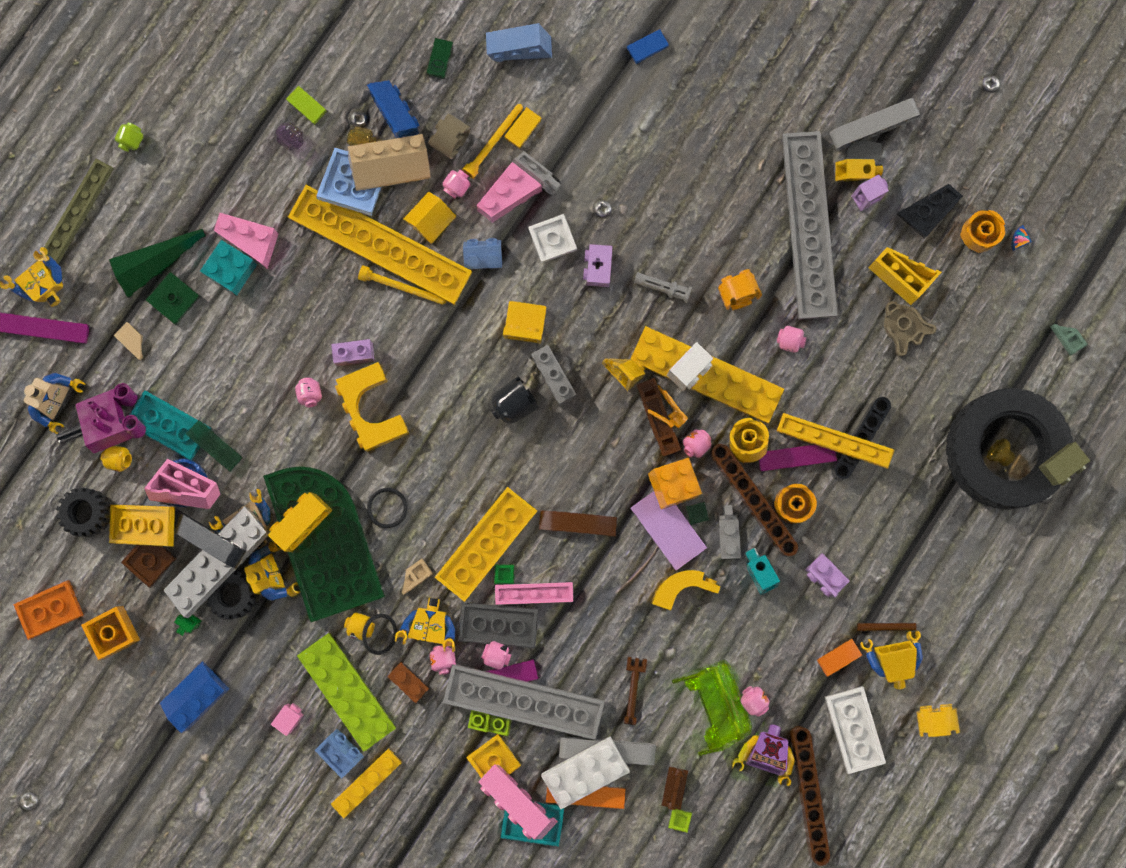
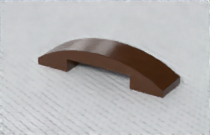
[637,378,681,457]
[539,510,617,536]

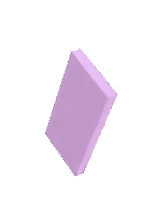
[630,491,707,571]

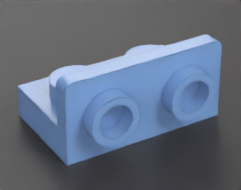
[315,729,364,779]

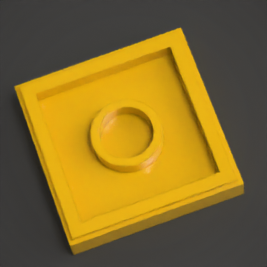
[466,734,521,778]

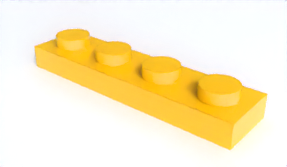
[331,748,402,818]

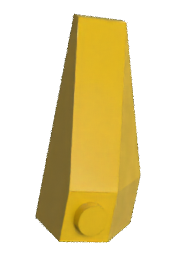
[602,358,646,391]

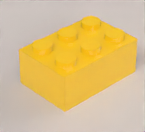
[268,492,332,552]

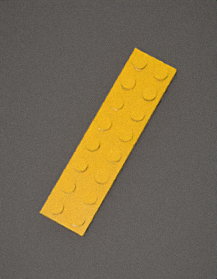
[630,326,784,424]

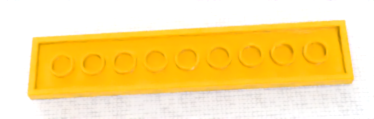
[288,185,472,305]

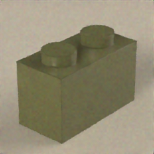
[1038,442,1090,486]

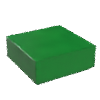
[494,564,515,584]

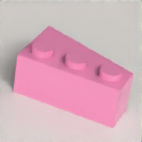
[477,162,542,223]
[214,213,279,269]
[144,459,220,509]

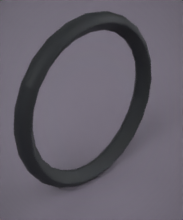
[367,488,408,528]
[362,614,397,655]

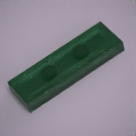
[186,420,243,472]

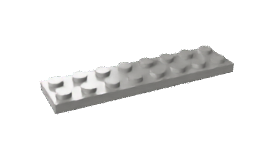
[443,664,605,740]

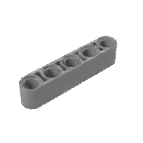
[829,98,921,151]
[559,736,656,765]

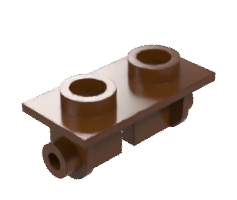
[661,766,688,810]

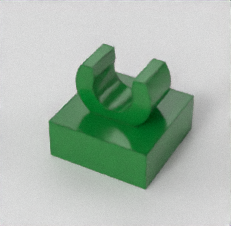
[174,614,202,636]

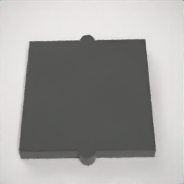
[845,139,882,164]

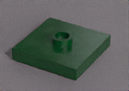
[145,272,201,325]

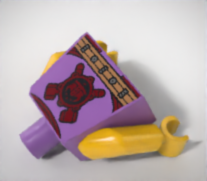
[732,725,795,786]

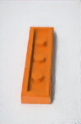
[546,786,626,809]

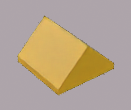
[403,192,456,244]

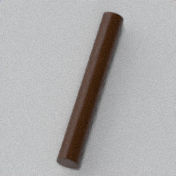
[857,623,917,631]

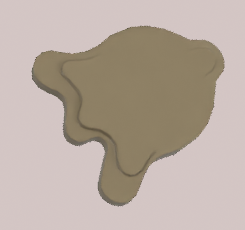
[884,301,937,357]

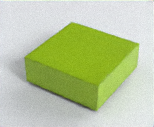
[668,809,692,833]

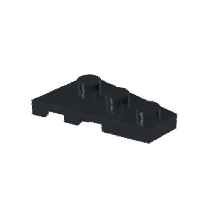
[896,184,963,239]

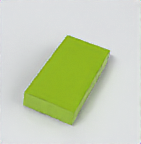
[286,85,327,125]

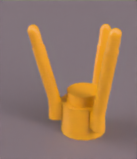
[648,385,688,428]

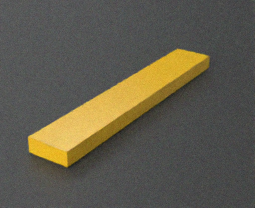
[777,413,895,469]

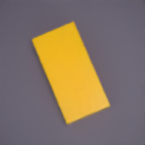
[504,107,542,149]

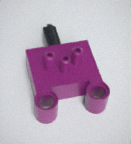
[57,383,146,453]

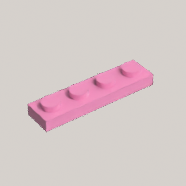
[495,582,573,605]

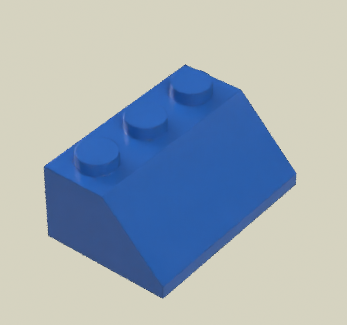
[367,80,420,138]
[160,661,229,733]

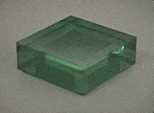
[686,502,709,525]

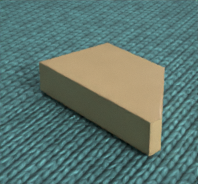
[114,322,143,360]
[402,558,433,595]

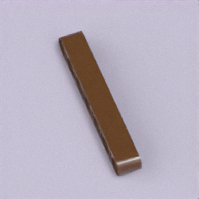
[711,444,798,556]
[791,726,830,866]

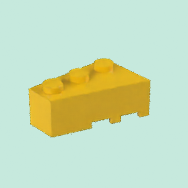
[868,247,942,305]

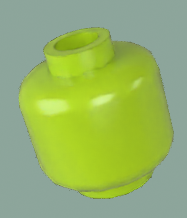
[115,122,143,152]

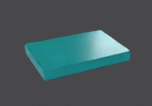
[501,801,564,847]

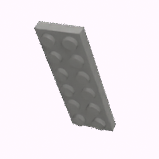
[164,506,269,618]

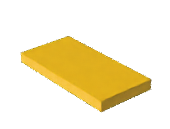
[109,505,175,546]

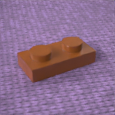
[387,662,429,703]

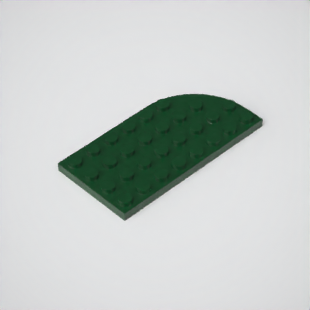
[263,467,385,623]

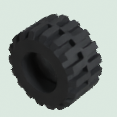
[56,488,111,537]
[206,570,259,619]

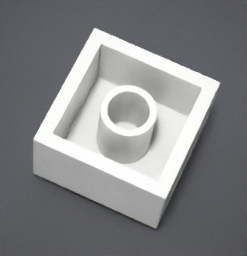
[667,342,713,391]

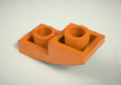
[817,639,863,677]

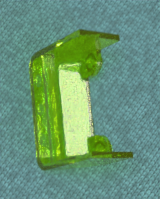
[672,660,752,756]

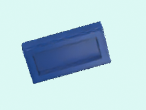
[627,29,669,64]

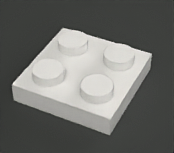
[528,214,577,263]

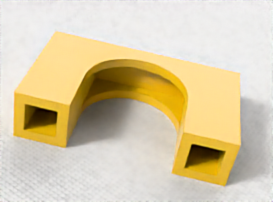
[335,362,409,452]

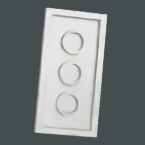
[825,686,886,774]
[541,737,630,809]

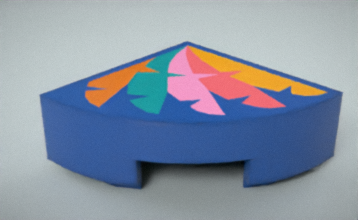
[1011,225,1032,251]

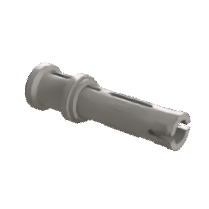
[634,272,692,303]

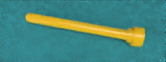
[462,104,523,179]
[358,265,446,305]

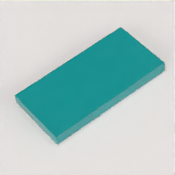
[130,390,211,461]

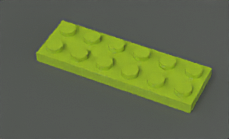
[297,633,396,752]

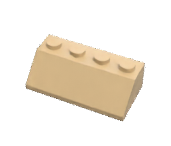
[348,134,431,191]

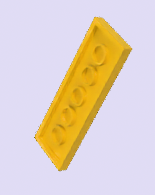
[434,487,537,602]

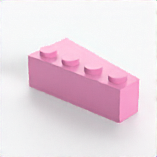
[479,764,558,840]

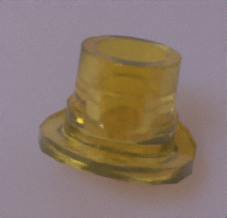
[987,438,1015,466]

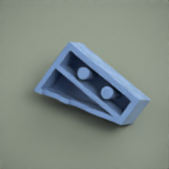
[486,23,552,62]

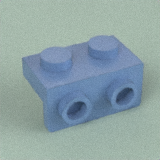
[463,238,502,269]

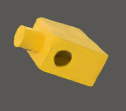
[835,159,883,181]

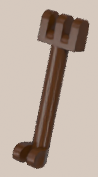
[624,657,647,726]

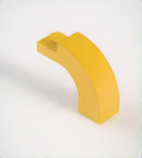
[651,570,721,610]

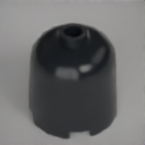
[491,376,540,424]

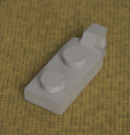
[512,151,561,195]
[718,505,741,559]

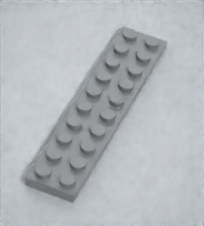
[782,131,838,320]

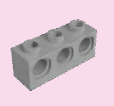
[531,345,576,406]

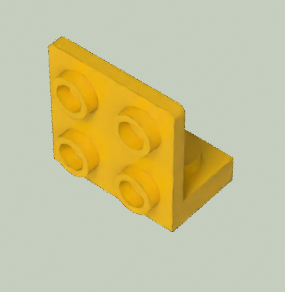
[503,301,546,344]

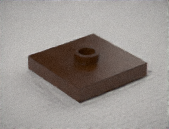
[121,545,177,588]

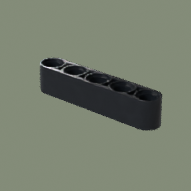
[831,397,891,481]

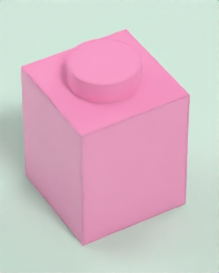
[271,703,304,736]

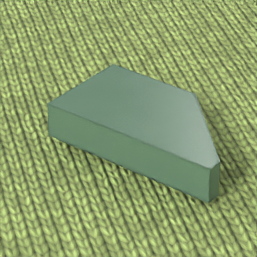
[1050,324,1088,356]

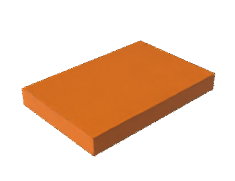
[13,580,84,640]

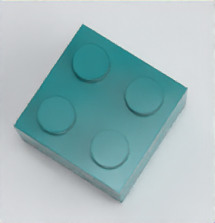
[200,240,258,296]

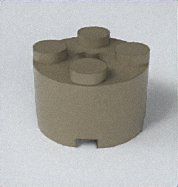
[428,113,471,159]

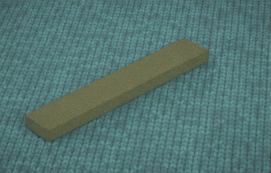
[40,159,114,264]

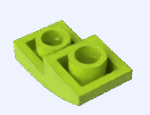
[468,710,512,736]

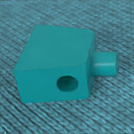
[745,548,780,596]

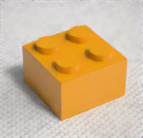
[648,458,702,510]
[81,606,141,660]

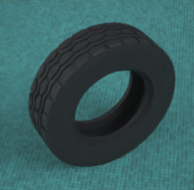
[946,388,1073,509]

